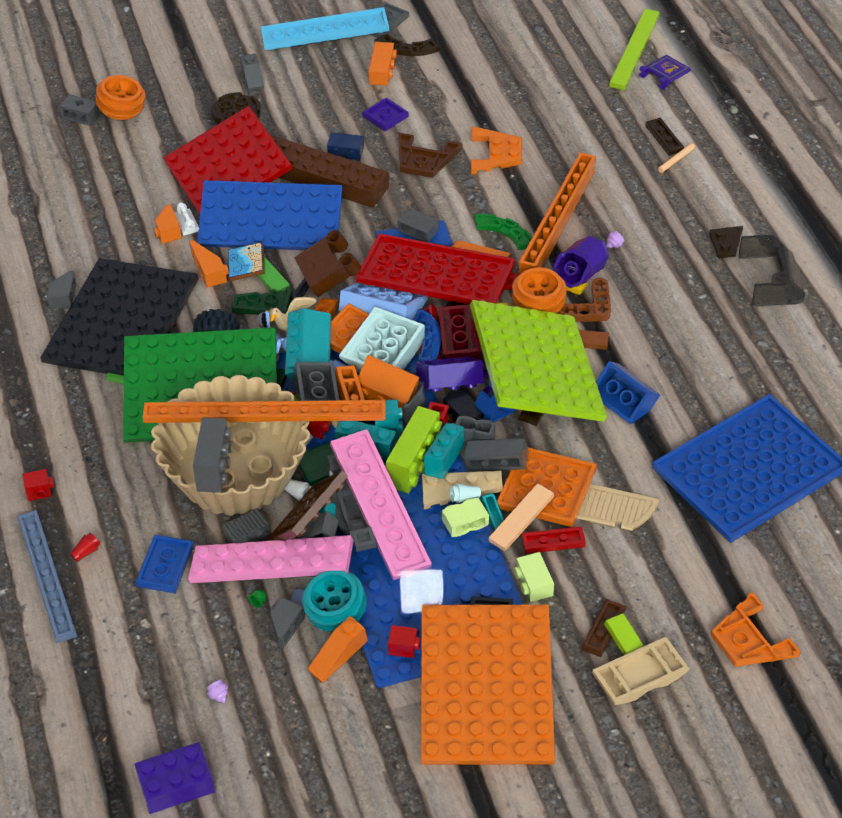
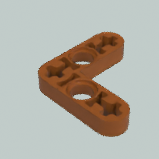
[558,278,611,322]

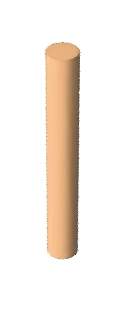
[658,143,695,173]

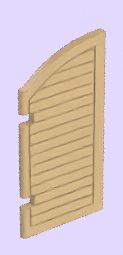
[577,484,660,531]

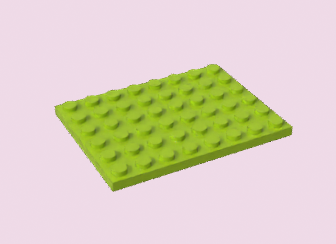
[470,300,607,422]

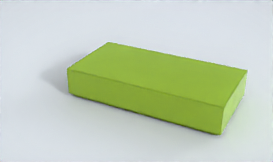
[604,613,644,655]

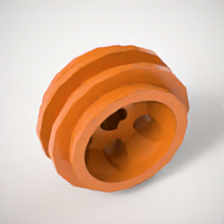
[95,75,145,120]
[512,267,567,313]

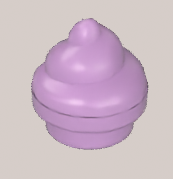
[606,231,625,248]
[207,679,228,703]

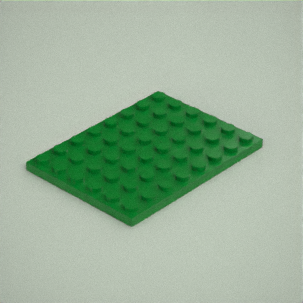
[123,327,277,443]

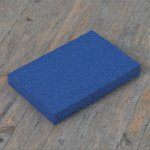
[135,535,194,594]

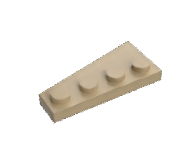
[422,471,503,510]

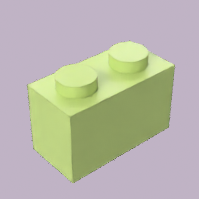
[514,552,554,602]

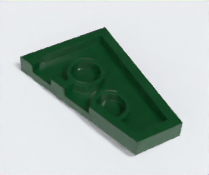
[232,287,292,315]

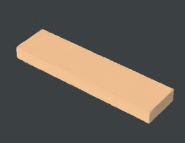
[489,483,554,551]

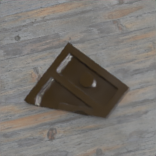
[709,226,743,259]

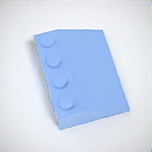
[339,282,429,320]

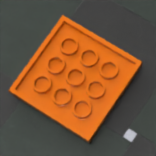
[497,447,597,527]

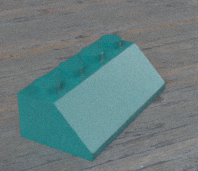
[285,308,331,382]

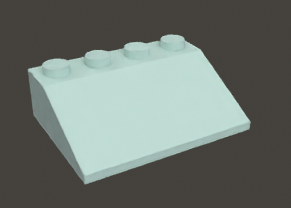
[339,307,425,373]

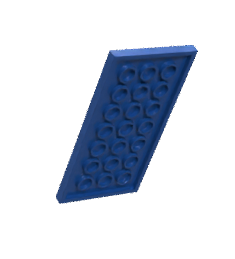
[197,180,343,250]

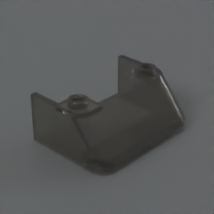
[738,234,805,307]

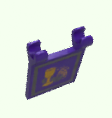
[639,55,691,90]

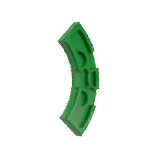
[474,214,533,250]

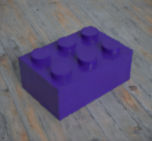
[416,356,484,391]
[134,742,215,814]

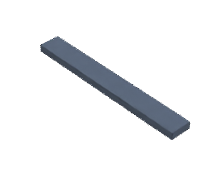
[17,510,77,643]

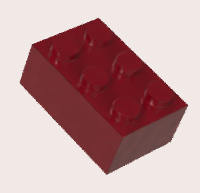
[438,304,481,360]

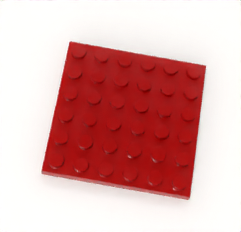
[163,106,293,214]

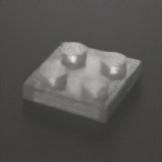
[400,569,443,613]

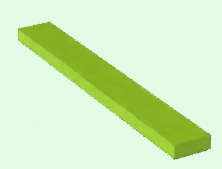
[609,9,660,90]

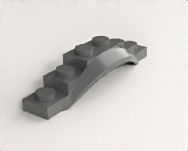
[327,454,376,552]

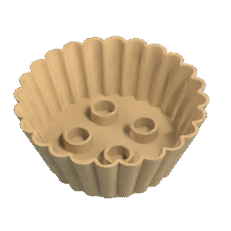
[151,375,310,516]

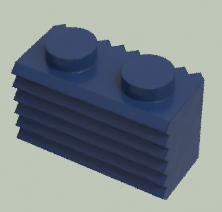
[327,133,364,160]

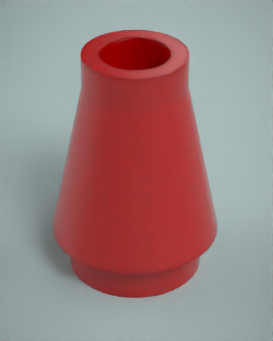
[70,533,101,562]

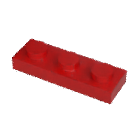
[522,526,586,554]

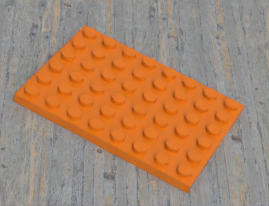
[421,605,555,765]

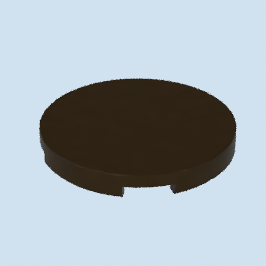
[211,92,261,124]

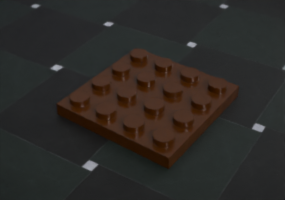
[265,471,348,541]

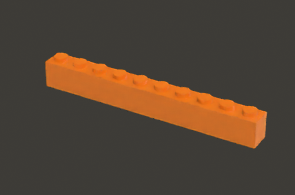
[519,152,596,273]

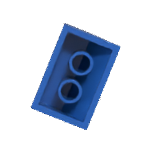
[596,361,660,424]

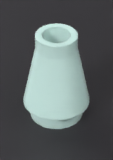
[450,483,481,503]

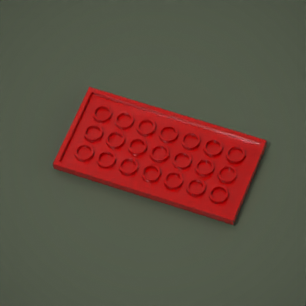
[356,233,515,304]

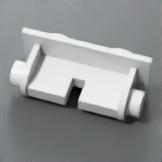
[174,203,199,236]

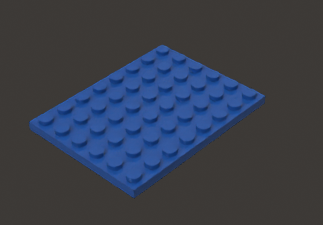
[652,394,842,543]

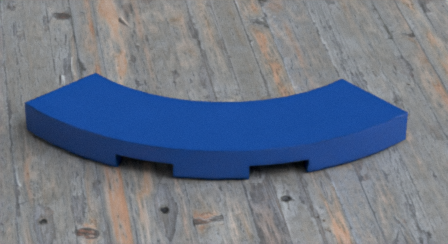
[413,309,441,361]

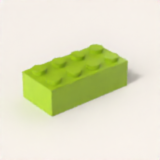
[386,406,442,494]

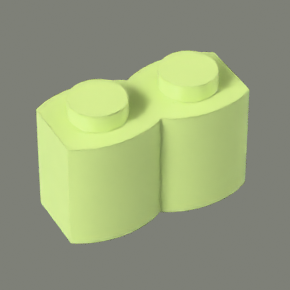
[442,498,489,537]

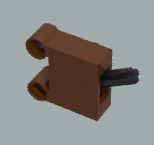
[291,230,361,300]

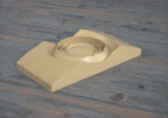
[592,637,689,705]

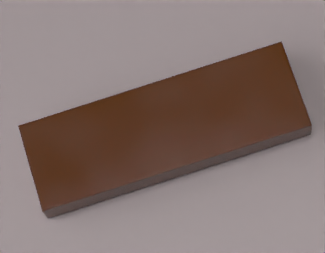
[582,599,626,657]

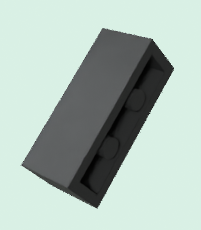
[464,438,529,471]

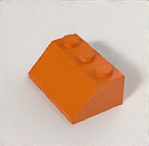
[358,355,419,417]

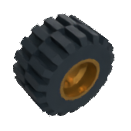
[193,309,240,332]

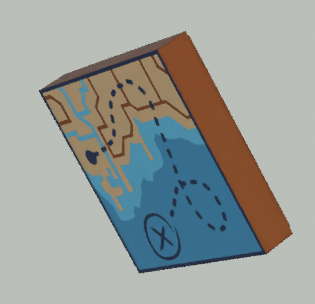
[228,242,265,281]

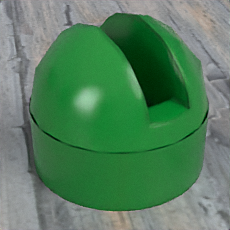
[248,589,266,608]

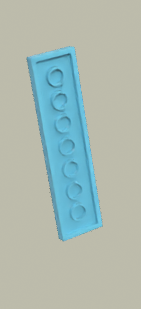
[261,7,389,50]

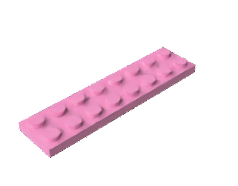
[330,429,432,580]
[188,535,354,583]

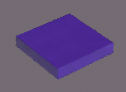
[362,98,409,131]

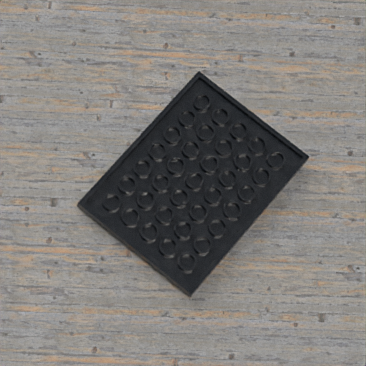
[40,258,198,376]

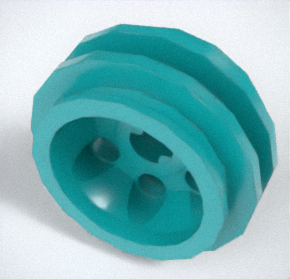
[302,571,367,632]

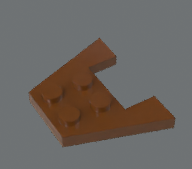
[398,132,462,178]

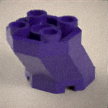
[553,236,609,288]

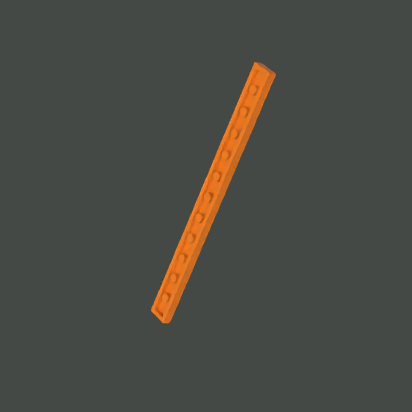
[143,400,386,423]

